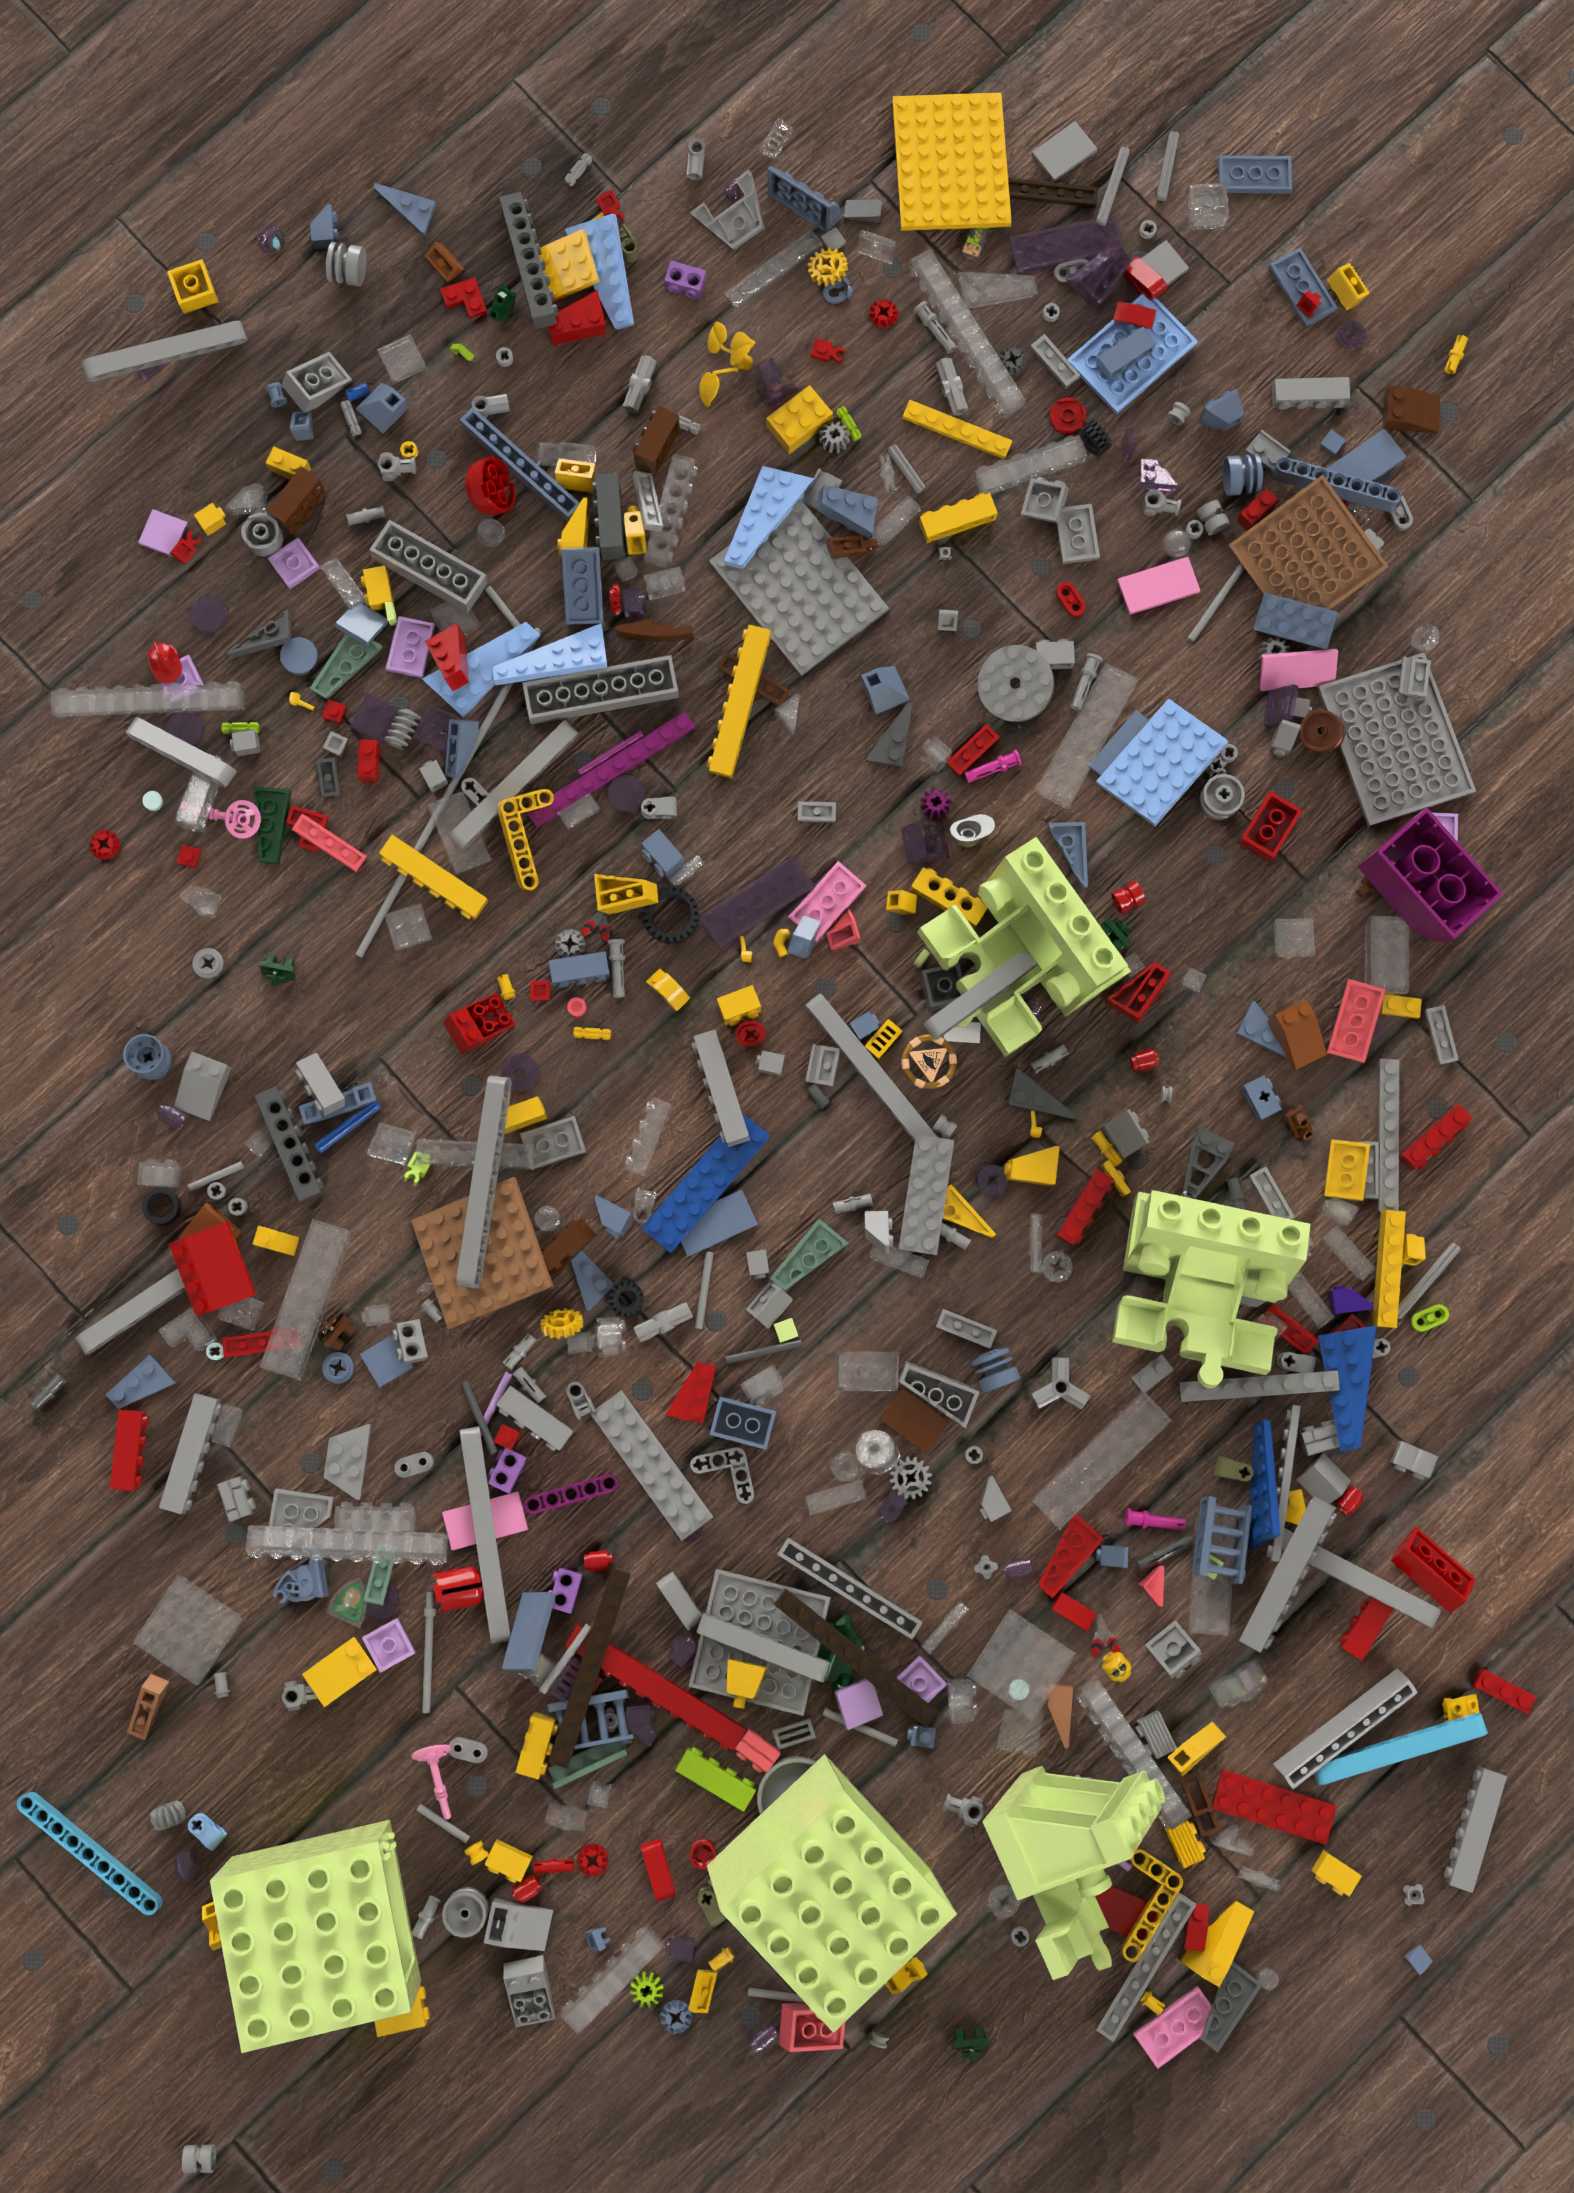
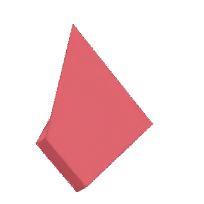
[826,907,860,950]
[1138,1565,1164,1606]

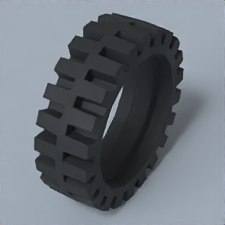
[643,887,699,945]

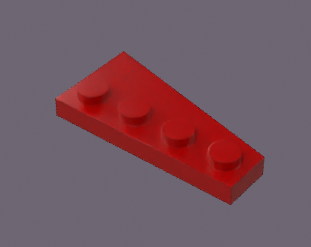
[1038,1513,1104,1598]

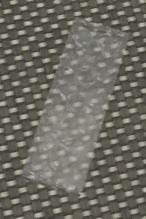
[1189,1513,1236,1636]

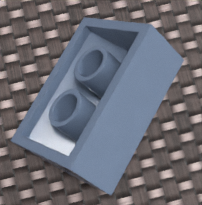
[594,1195,634,1239]

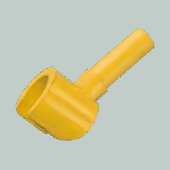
[289,692,315,711]
[739,936,752,962]
[1030,1111,1042,1138]

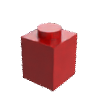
[494,1424,522,1450]

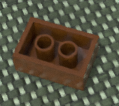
[633,405,680,477]
[267,466,326,536]

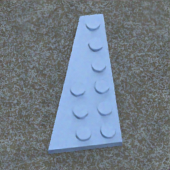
[724,466,815,569]
[422,622,540,718]

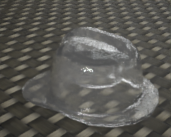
[180,886,222,918]

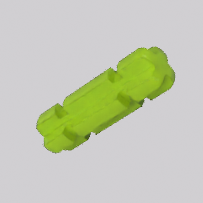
[836,406,861,441]
[221,722,259,734]

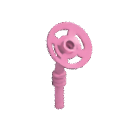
[185,800,261,838]
[411,1745,451,1819]

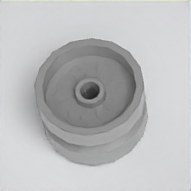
[1199,774,1245,821]
[442,1887,489,1938]

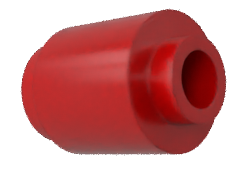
[1129,1049,1159,1072]
[1336,1486,1364,1516]
[584,1550,613,1572]
[511,1875,542,1904]

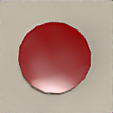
[1049,397,1087,435]

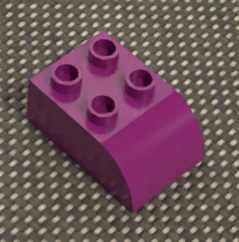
[1357,807,1503,942]

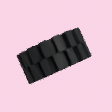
[1079,420,1112,457]
[608,1280,644,1317]

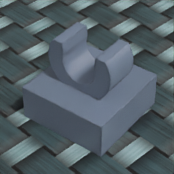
[584,1928,610,1952]

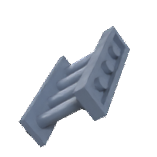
[1191,1496,1253,1585]
[548,1690,636,1749]

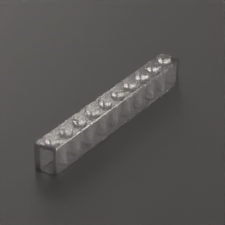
[910,249,1026,418]
[51,681,245,718]
[246,1525,448,1565]

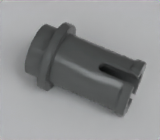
[806,1084,830,1109]

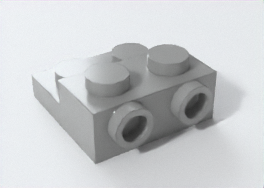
[1021,477,1069,523]
[1145,1620,1202,1679]

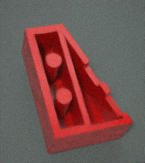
[425,623,469,692]
[666,1362,716,1424]

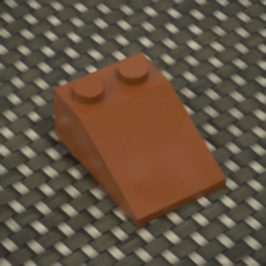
[1267,999,1327,1071]

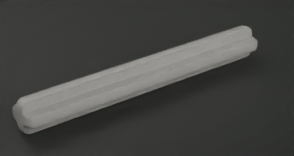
[1096,147,1130,226]
[1398,1243,1461,1319]

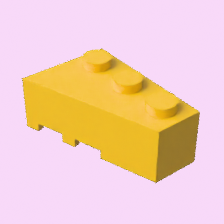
[594,874,658,915]
[516,1712,559,1779]

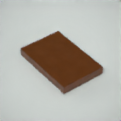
[880,1387,950,1454]

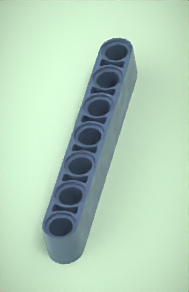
[1272,457,1401,512]

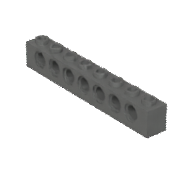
[499,192,559,329]

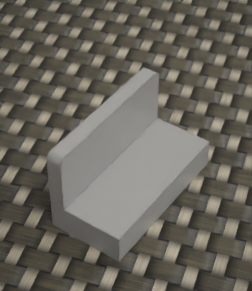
[745,1280,793,1328]

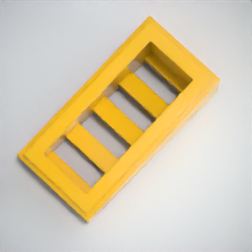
[864,1019,903,1060]

